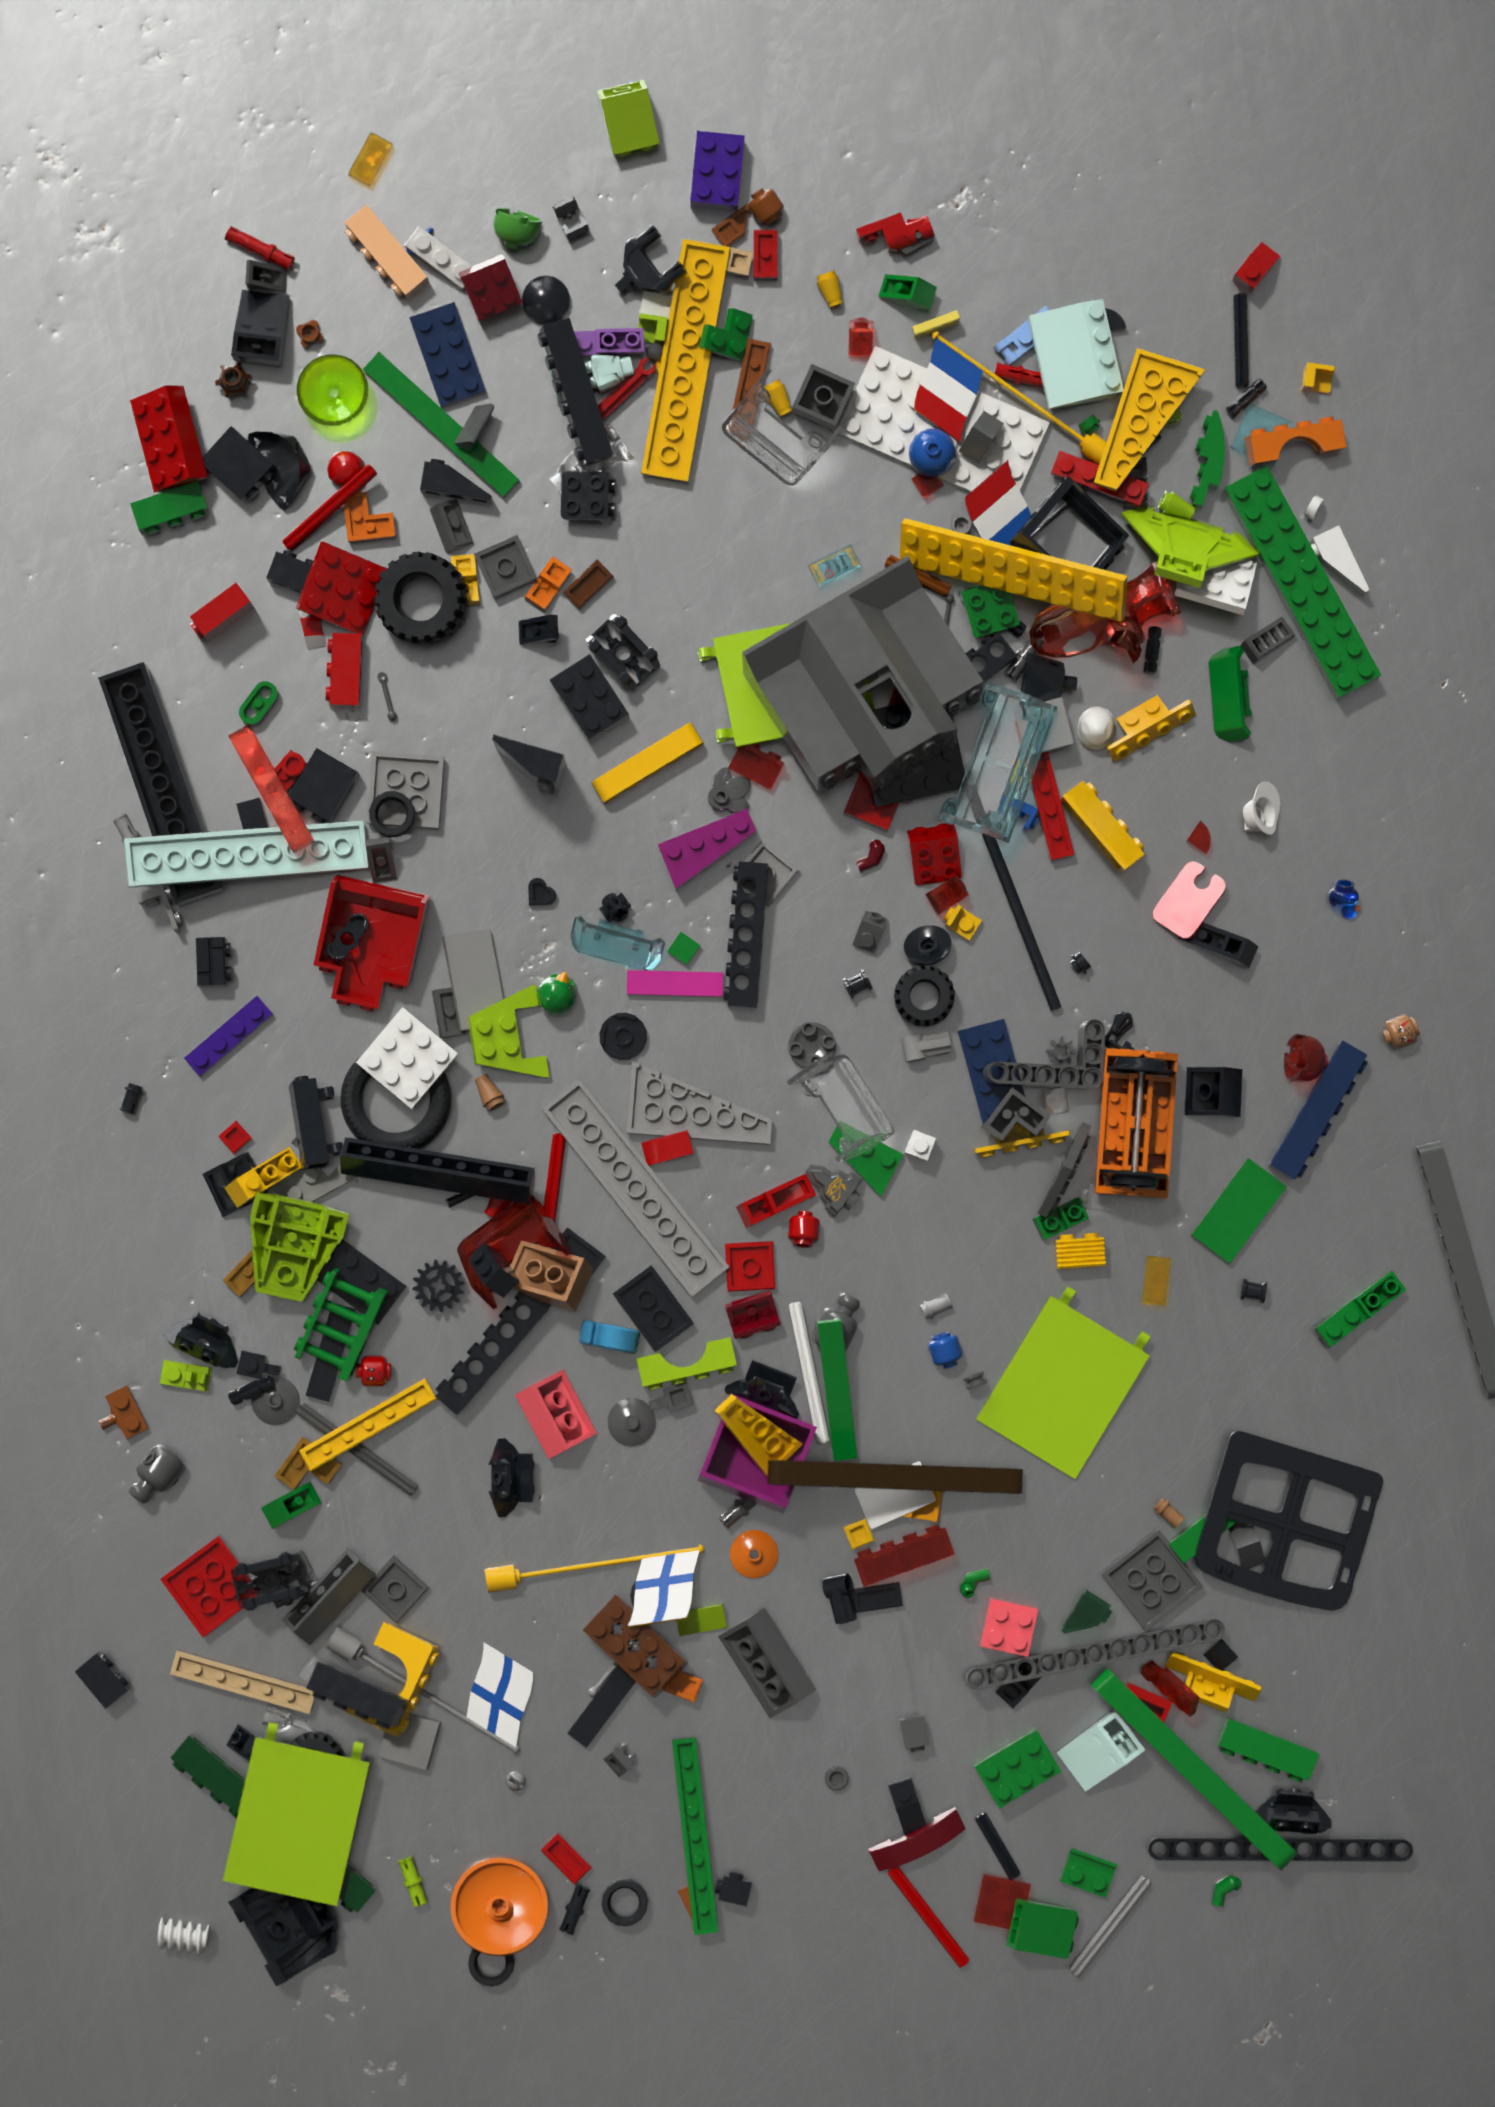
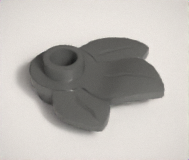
[708,767,751,813]

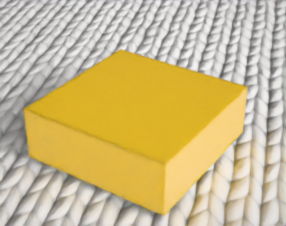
[843,1518,875,1550]

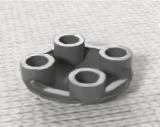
[789,1022,836,1070]

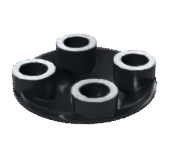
[522,276,570,323]

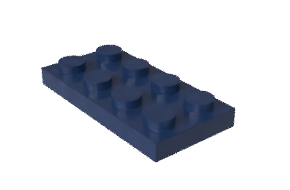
[409,302,486,408]
[957,1019,1026,1124]

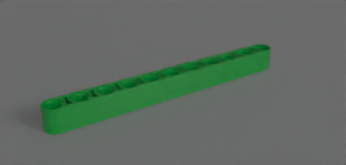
[1091,1668,1298,1871]

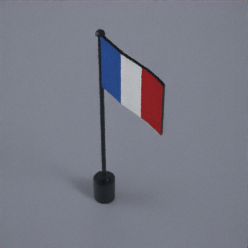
[964,434,1162,546]

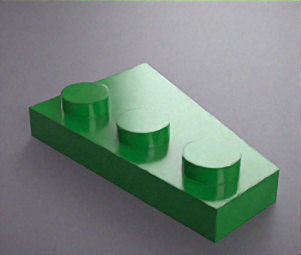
[829,1121,903,1197]

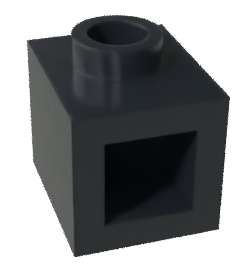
[715,1871,752,1907]

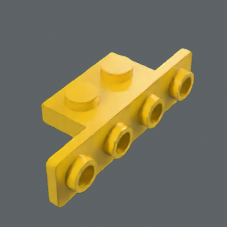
[1107,695,1196,762]
[974,1123,1070,1158]
[1165,1652,1262,1713]

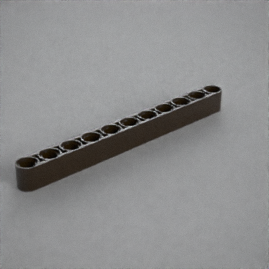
[767,1460,1023,1494]

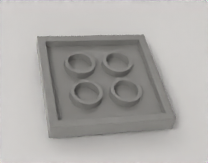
[367,751,444,829]

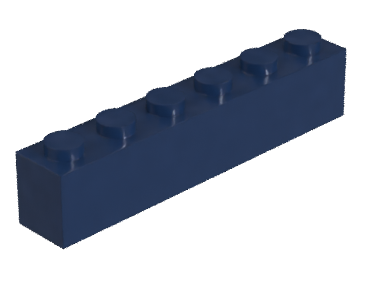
[1268,1040,1368,1180]

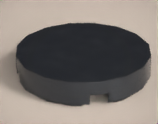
[599,1013,647,1060]

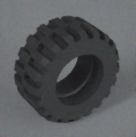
[374,551,469,645]

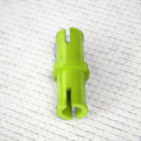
[398,1856,428,1908]

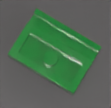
[1060,1848,1117,1898]

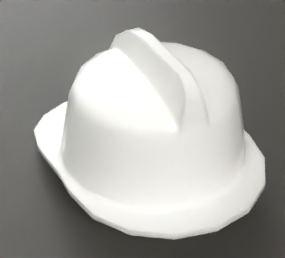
[1243,781,1280,835]

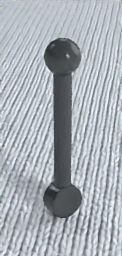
[944,594,954,626]
[377,672,397,720]

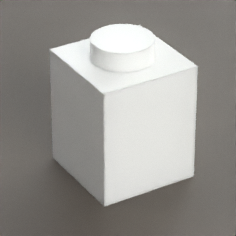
[904,1130,936,1162]

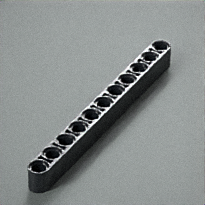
[1147,1836,1413,1861]

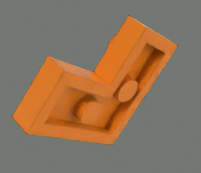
[344,492,396,543]

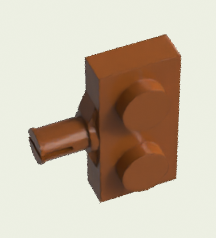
[98,1385,148,1440]

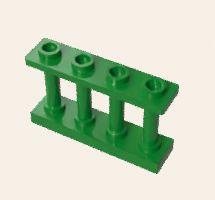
[294,1268,389,1382]

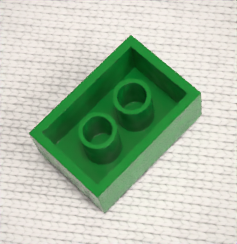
[973,1728,1062,1809]

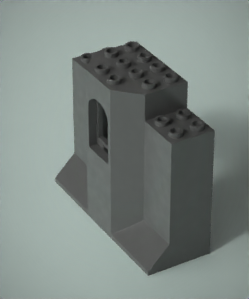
[742,556,983,792]

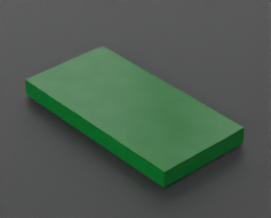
[1191,1158,1287,1264]

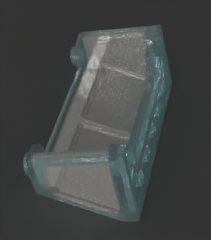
[938,682,1058,843]

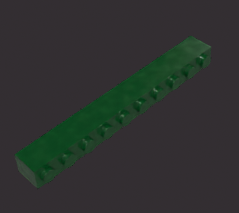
[171,1734,377,1913]

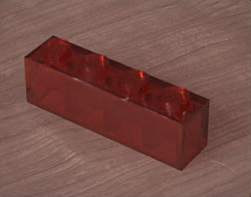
[854,1524,955,1587]

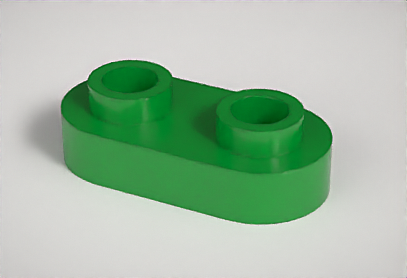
[239,681,278,725]

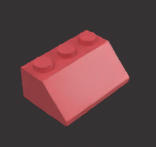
[515,1370,597,1459]

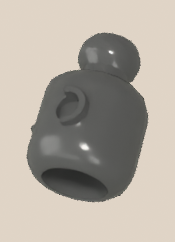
[812,1293,860,1352]
[129,1445,184,1504]

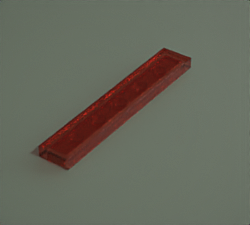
[228,725,315,854]

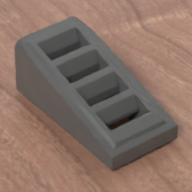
[1241,617,1296,664]

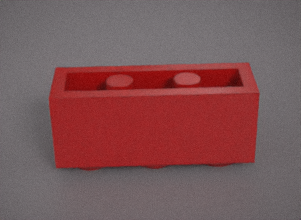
[325,633,363,708]

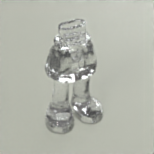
[550,421,634,494]

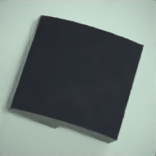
[202,1152,267,1217]

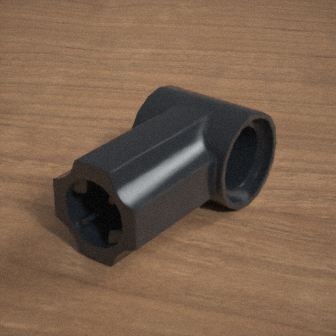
[822,1574,857,1624]

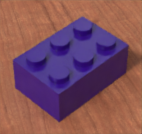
[690,131,745,212]

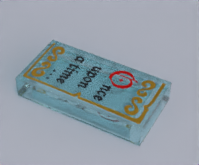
[808,544,861,588]

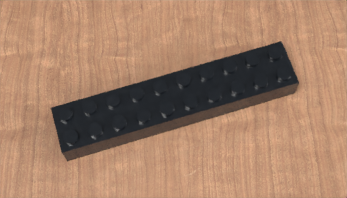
[98,662,224,906]

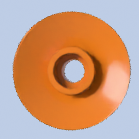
[730,1530,778,1578]

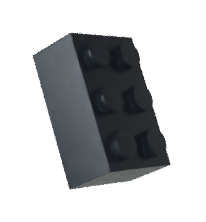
[550,654,629,743]

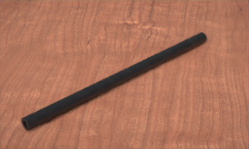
[964,784,1062,1011]

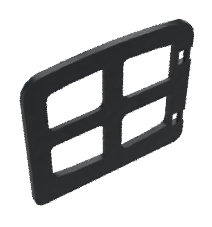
[1195,1431,1383,1611]

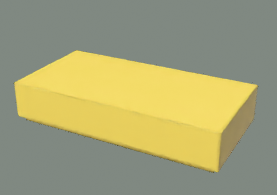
[912,310,960,339]

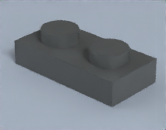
[432,987,465,1038]

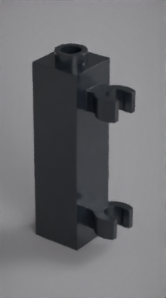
[289,1076,343,1170]

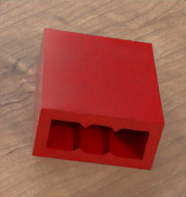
[190,583,254,642]

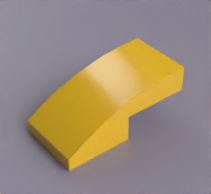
[451,554,480,606]

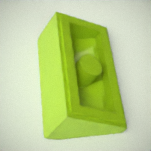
[676,1604,727,1636]

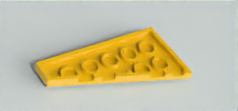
[1093,348,1206,491]

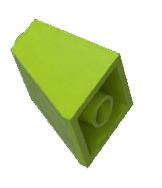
[597,80,660,157]

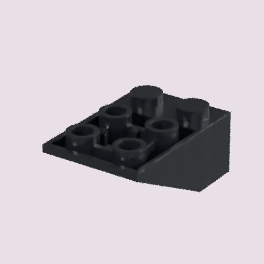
[231,290,290,366]

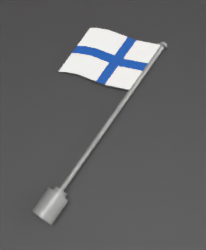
[325,1626,533,1754]

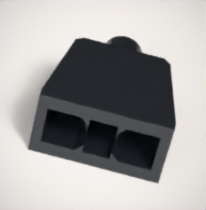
[1020,653,1077,704]

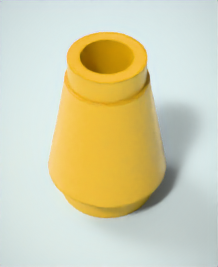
[816,270,843,307]
[763,379,792,416]

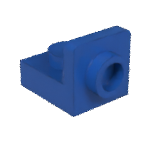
[1008,796,1040,832]

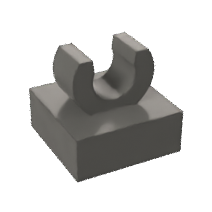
[603,1745,636,1777]

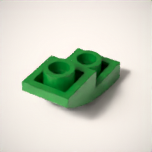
[1032,1197,1089,1240]

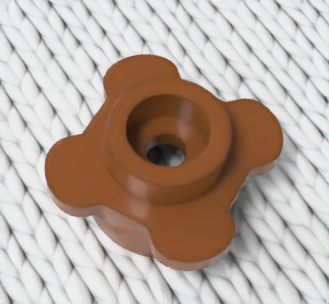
[296,320,323,347]

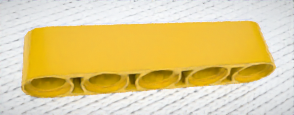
[591,722,704,804]

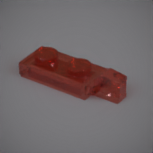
[1141,1660,1200,1717]

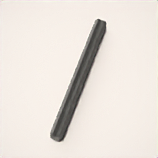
[296,1403,418,1495]

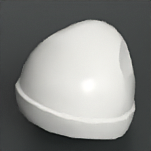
[1077,707,1116,751]

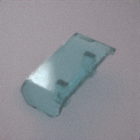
[571,916,665,971]

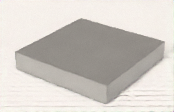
[732,839,799,907]

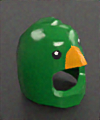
[537,972,577,1015]

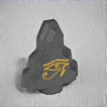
[806,1165,863,1217]

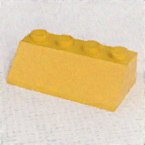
[1061,781,1145,874]

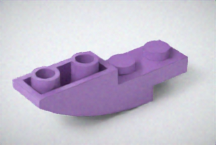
[574,328,644,358]

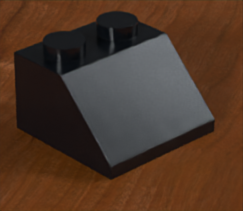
[1185,1067,1243,1117]

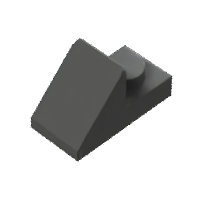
[365,836,397,882]

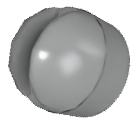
[506,1771,526,1791]

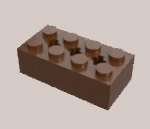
[583,1595,689,1698]

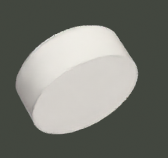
[1305,495,1324,520]

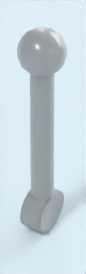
[588,1662,618,1697]

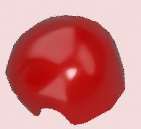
[327,451,365,487]

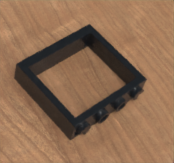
[1009,475,1129,570]

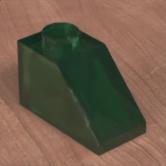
[1060,1589,1112,1633]

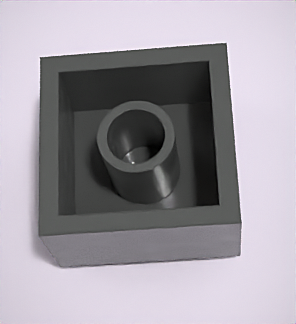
[792,364,855,431]

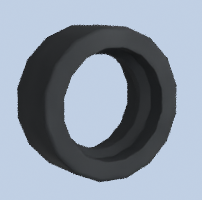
[369,791,415,838]
[601,1879,648,1927]
[468,1949,515,1987]

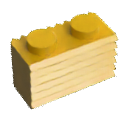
[1055,1233,1106,1269]

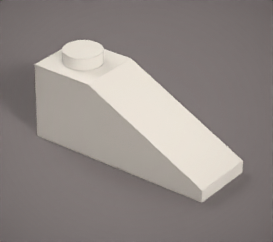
[1311,526,1370,595]

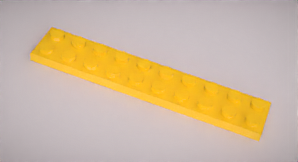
[641,239,730,483]
[900,518,1128,622]

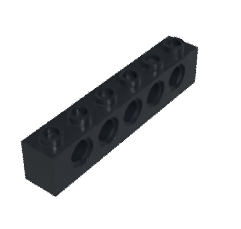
[724,861,769,1008]
[435,1292,552,1415]

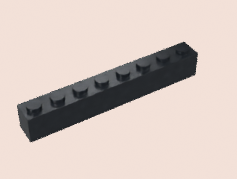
[340,1137,535,1205]

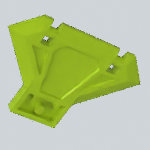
[1121,505,1259,588]

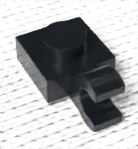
[236,1350,281,1379]

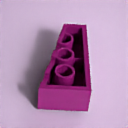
[658,809,756,891]

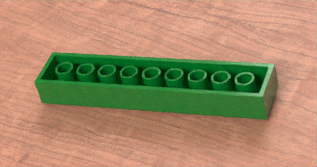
[1223,465,1381,701]

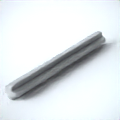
[1069,1876,1152,1977]

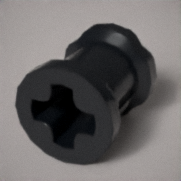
[842,970,873,999]
[1240,1279,1267,1304]

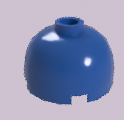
[908,429,956,478]

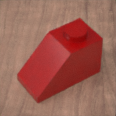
[1233,242,1280,294]

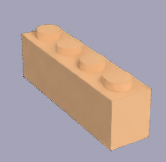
[344,204,429,299]

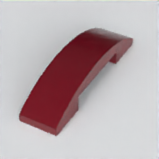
[868,1807,966,1871]

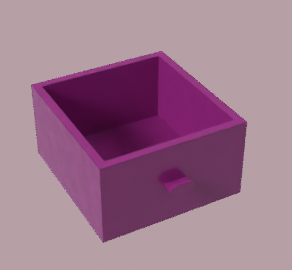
[698,1394,817,1513]

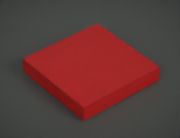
[725,1241,776,1292]

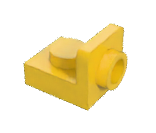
[944,904,982,941]

